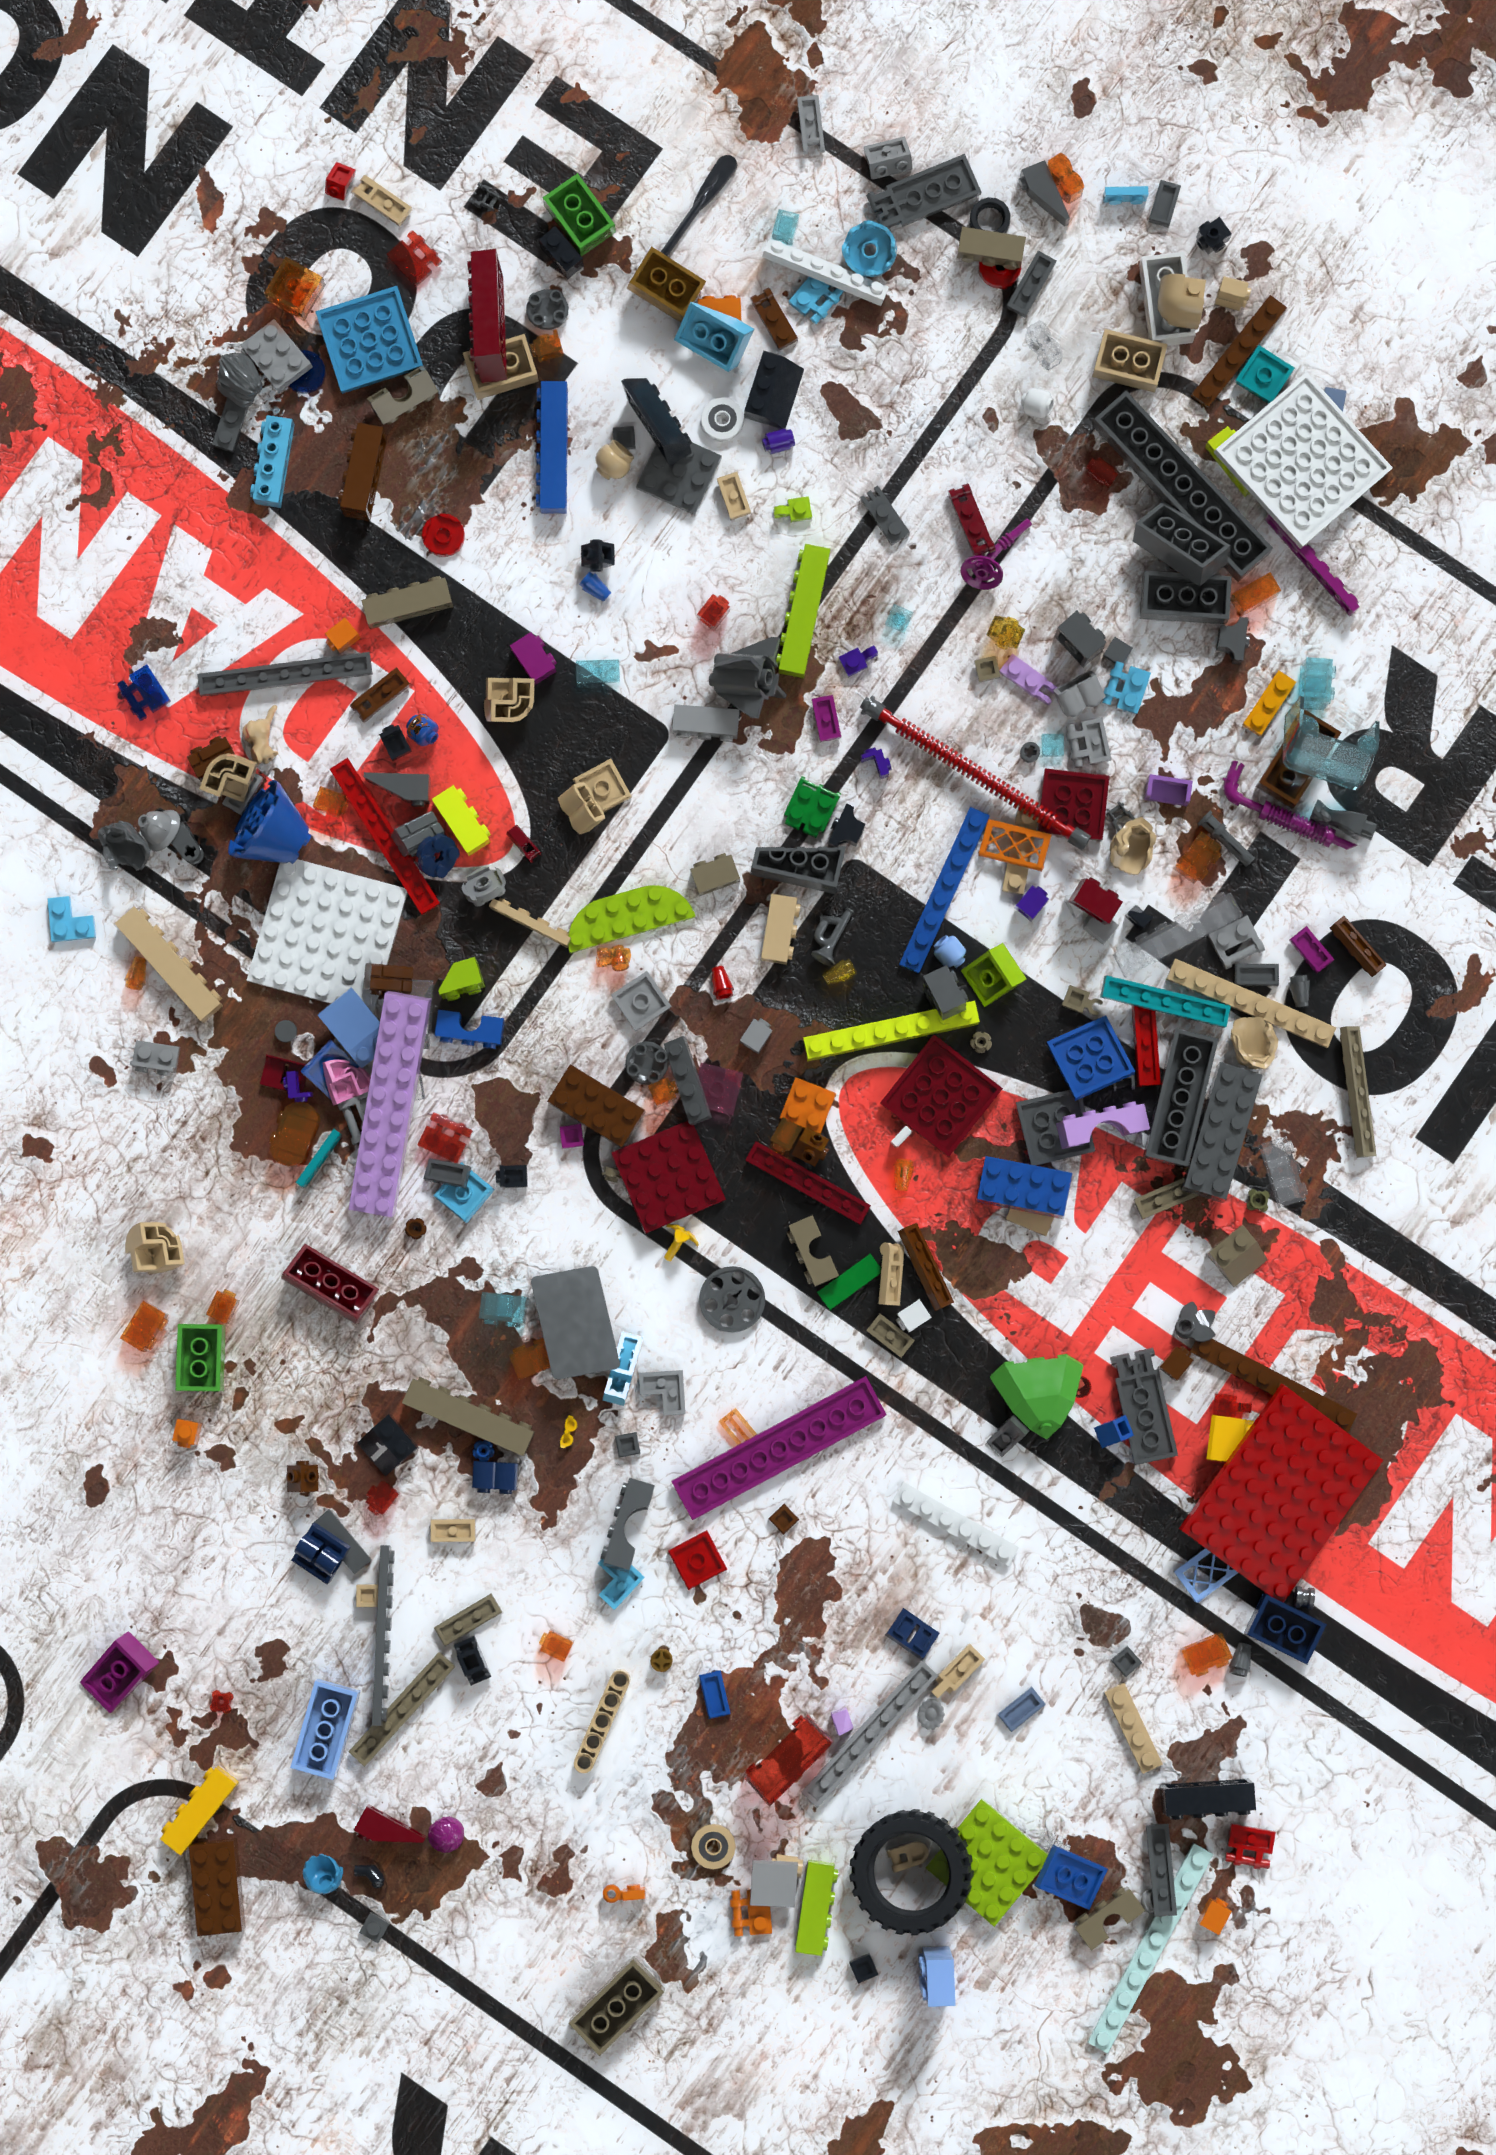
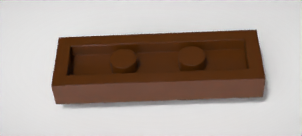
[1329,916,1387,977]

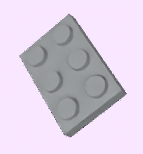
[240,319,313,393]

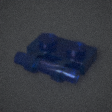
[117,664,171,721]

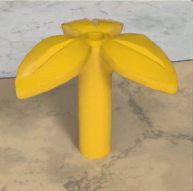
[664,1224,699,1262]

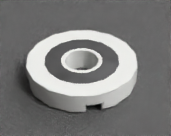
[701,397,744,441]

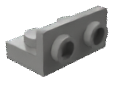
[864,136,912,179]
[130,1040,180,1076]

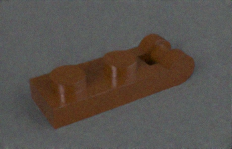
[750,287,798,351]
[350,667,411,723]

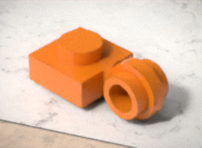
[603,1884,646,1903]

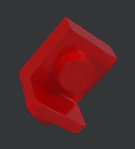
[325,162,356,201]

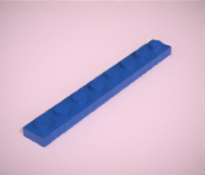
[899,807,990,974]

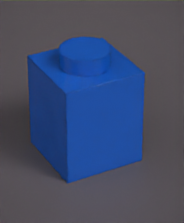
[1094,1415,1134,1448]

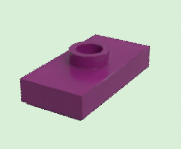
[1289,926,1334,974]

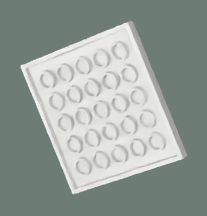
[1214,372,1393,549]
[247,859,408,1014]

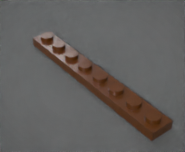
[1189,1339,1357,1433]

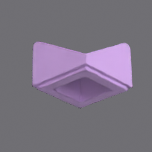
[831,1707,853,1736]

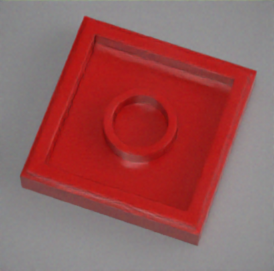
[668,1530,727,1590]

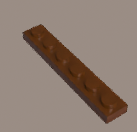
[1191,295,1287,409]

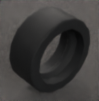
[969,197,1011,233]

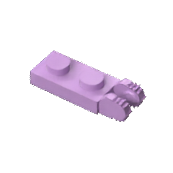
[999,653,1057,705]

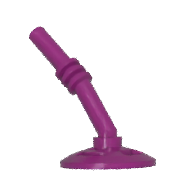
[960,518,1032,590]

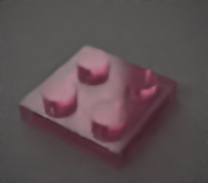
[698,1063,743,1116]

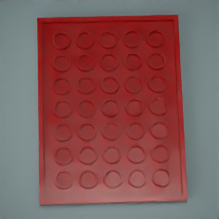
[1179,1384,1383,1603]

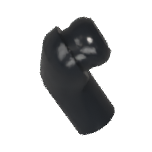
[354,1865,385,1889]

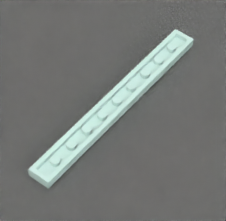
[1087,1843,1214,2054]

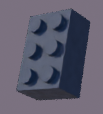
[1244,1593,1327,1665]

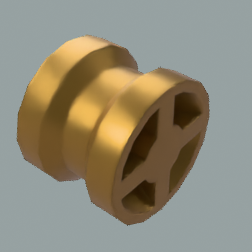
[650,1649,673,1672]

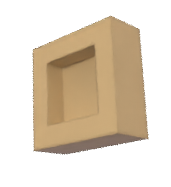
[356,1584,379,1607]

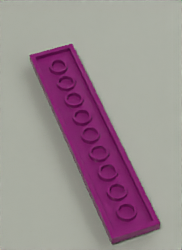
[671,1376,887,1520]

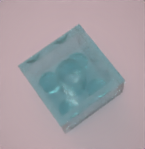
[1298,657,1336,710]
[479,1292,529,1328]

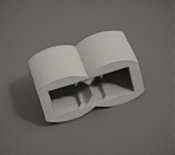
[1053,671,1106,717]

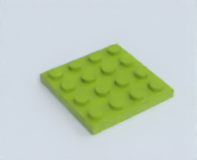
[925,1798,1048,1927]

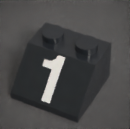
[357,1414,419,1477]

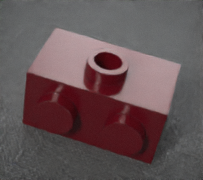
[1068,877,1123,925]

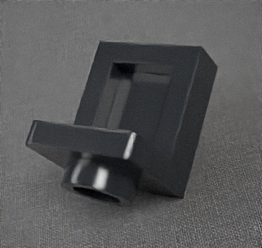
[379,725,412,761]
[496,1165,528,1188]

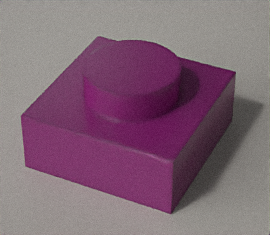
[560,1124,584,1149]

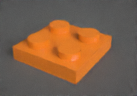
[780,1077,836,1134]

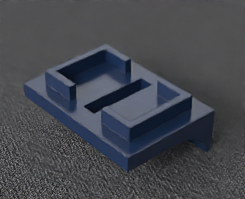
[885,1608,940,1660]

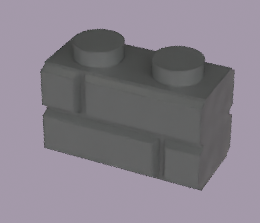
[391,811,444,857]

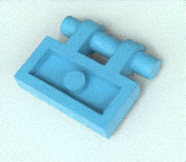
[788,277,844,324]
[1102,661,1151,714]

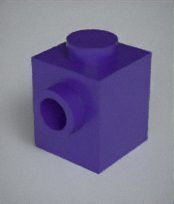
[1015,885,1049,922]

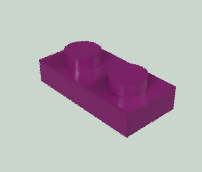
[811,695,841,742]

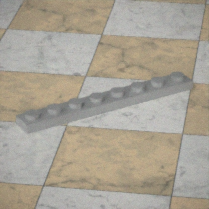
[801,1660,938,1808]

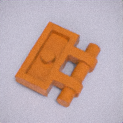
[730,1888,772,1936]

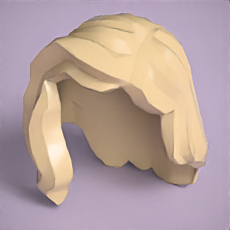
[1109,817,1157,875]
[1231,1017,1278,1069]

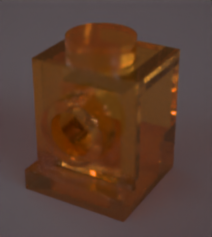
[529,329,564,363]

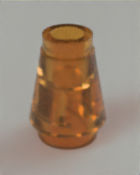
[124,956,147,990]

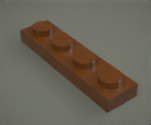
[898,1223,954,1311]

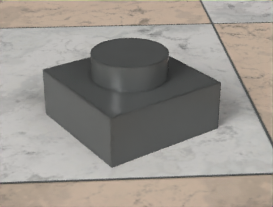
[359,1912,390,1943]

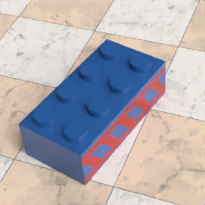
[977,1156,1072,1219]

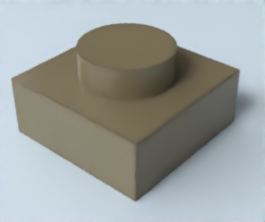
[974,656,1001,683]

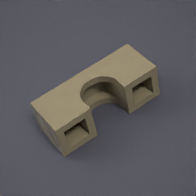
[367,366,439,425]
[786,1215,839,1287]
[1073,1886,1145,1951]

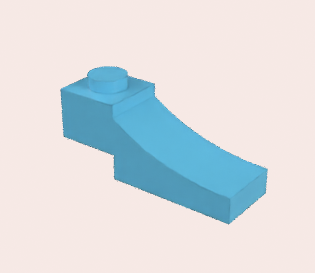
[603,1332,643,1406]

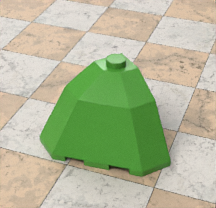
[990,1354,1083,1439]

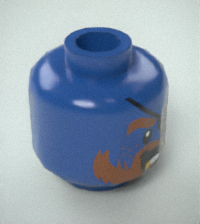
[406,714,439,746]

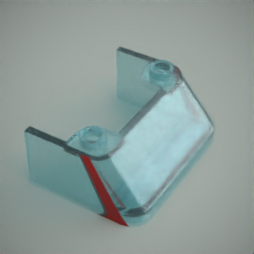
[1283,696,1380,790]

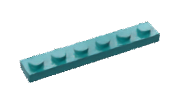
[1100,975,1231,1028]

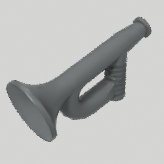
[811,908,854,966]

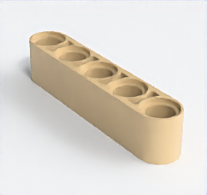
[574,1669,630,1773]

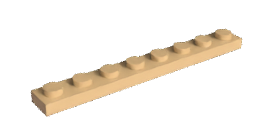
[1166,959,1337,1048]

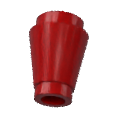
[711,966,734,1000]

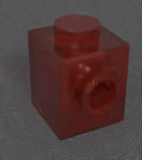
[697,594,730,631]
[366,1480,401,1516]

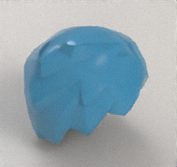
[303,1854,343,1895]

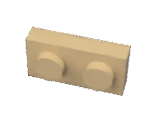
[717,472,751,520]
[431,1519,476,1542]

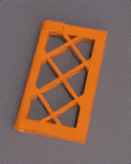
[978,819,1052,872]

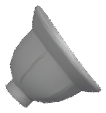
[138,810,180,852]

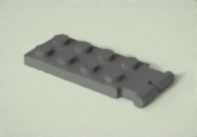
[866,154,982,231]
[1110,1348,1178,1465]

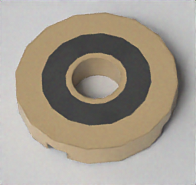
[691,1824,736,1869]

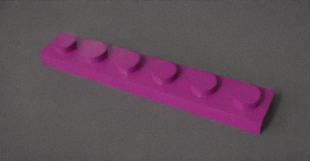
[1265,514,1360,617]

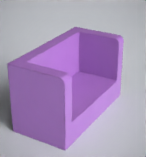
[1144,774,1193,806]

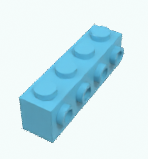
[250,415,295,508]

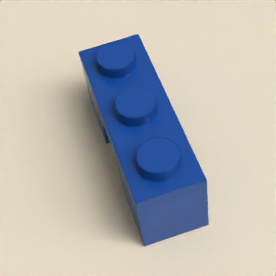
[435,1010,505,1049]

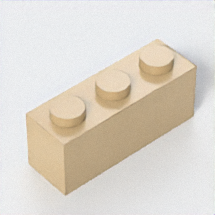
[761,894,801,965]

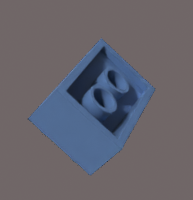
[318,987,380,1069]

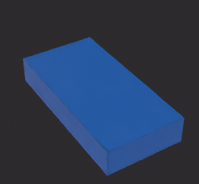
[699,1670,731,1719]

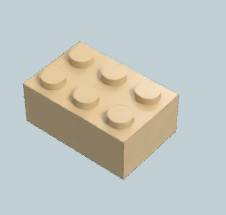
[1092,329,1168,393]
[463,334,539,400]

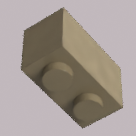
[690,853,740,896]

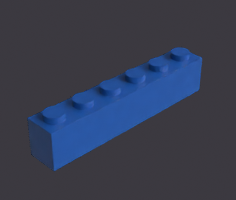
[536,381,568,514]

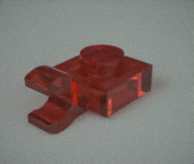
[1213,1394,1252,1418]

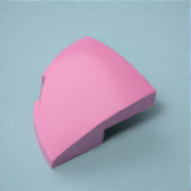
[323,1060,371,1105]

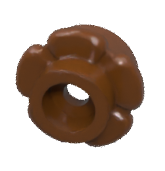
[405,1218,427,1239]

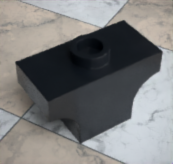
[828,803,866,848]
[454,1635,492,1686]

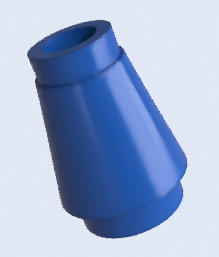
[579,571,611,602]

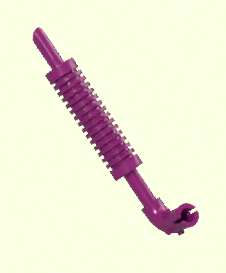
[1222,761,1358,850]

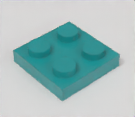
[1235,345,1295,404]

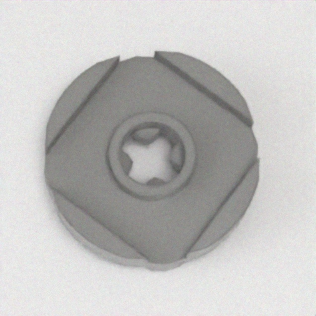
[462,867,506,906]

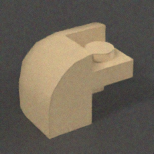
[1157,274,1206,330]
[484,678,534,722]
[199,753,258,802]
[125,1222,185,1274]

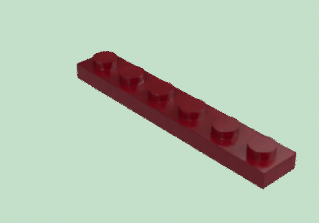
[745,1141,871,1225]

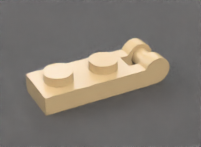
[351,175,412,227]
[879,1243,904,1306]

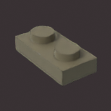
[866,1314,915,1358]

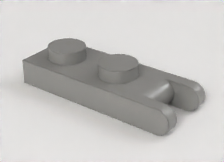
[797,95,825,155]

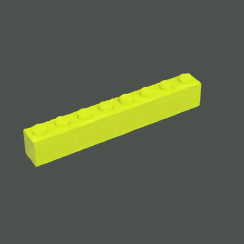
[803,1001,980,1061]

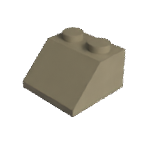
[1206,1225,1268,1288]

